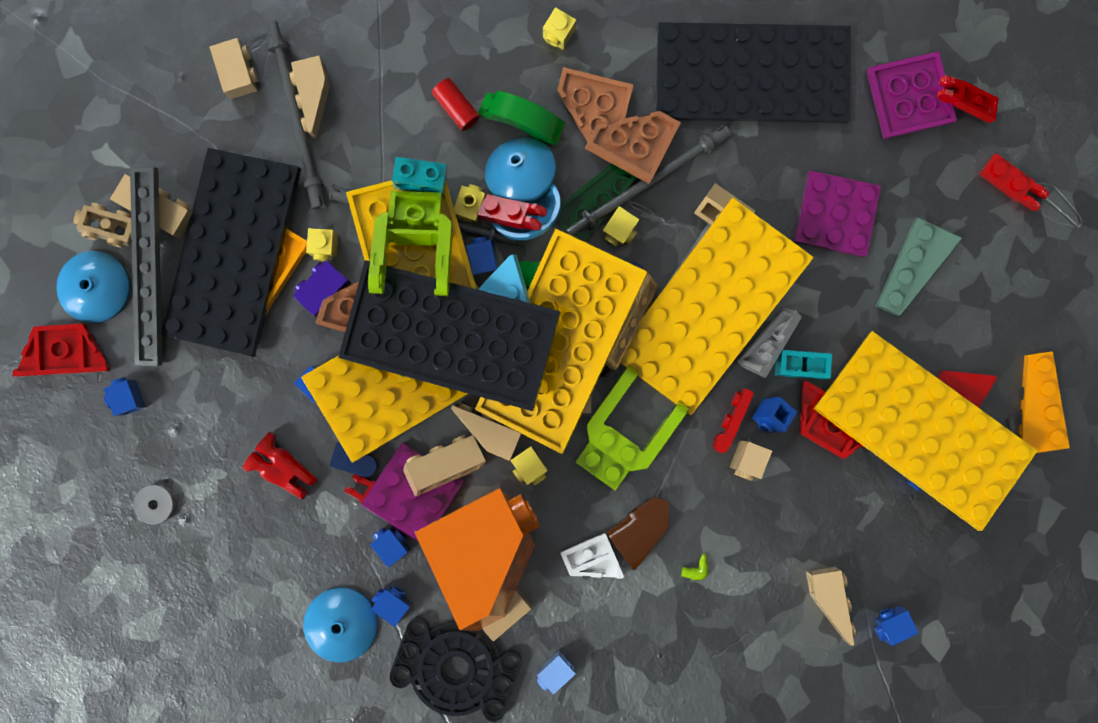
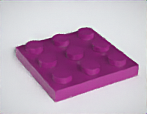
[866,51,957,140]
[794,171,881,258]
[361,443,464,542]

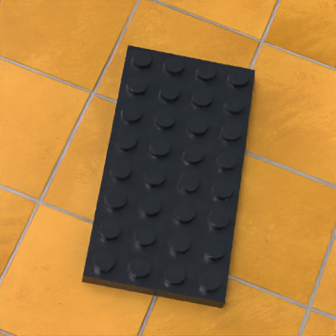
[656,22,851,123]
[162,148,301,357]
[338,260,561,411]

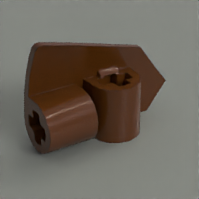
[606,497,669,570]

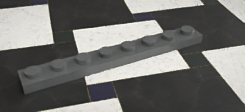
[130,167,162,366]

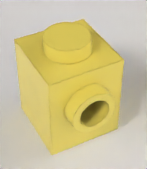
[543,7,576,50]
[454,184,485,225]
[602,206,639,248]
[306,228,339,261]
[511,446,548,486]

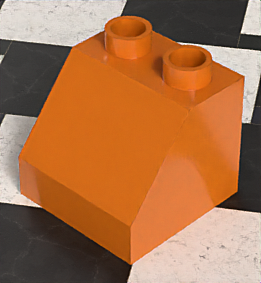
[415,488,541,631]

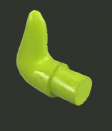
[681,553,709,580]

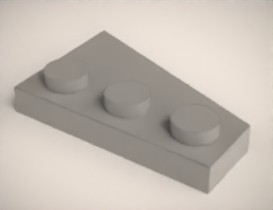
[737,307,802,378]

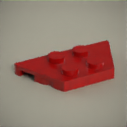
[12,324,111,377]
[937,370,998,408]
[799,380,863,459]

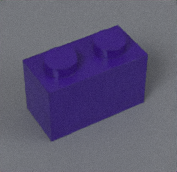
[293,260,352,317]

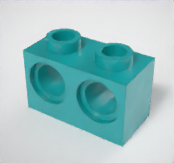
[392,157,447,196]
[775,350,832,380]

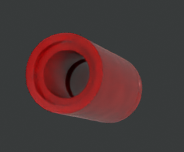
[432,78,480,131]

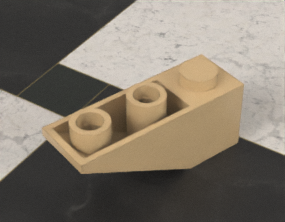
[290,56,330,139]
[451,403,522,461]
[806,567,856,646]

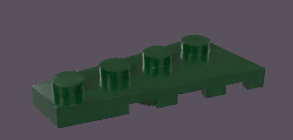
[556,163,636,242]

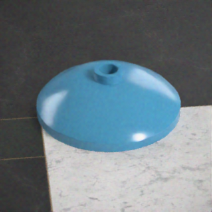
[485,137,557,203]
[492,184,561,240]
[56,251,131,323]
[303,587,378,662]

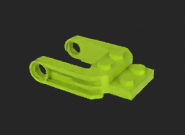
[368,191,453,296]
[575,365,689,491]

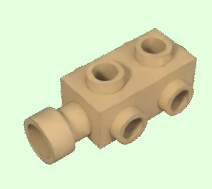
[73,203,132,248]

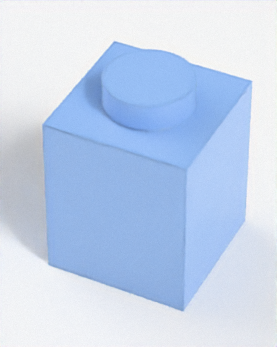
[537,650,576,695]

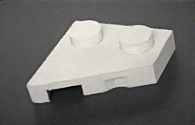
[560,532,624,579]

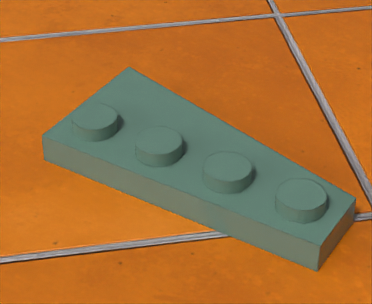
[875,218,962,316]

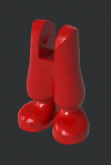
[242,431,318,500]

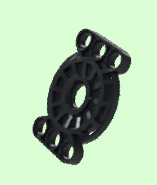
[389,617,522,722]

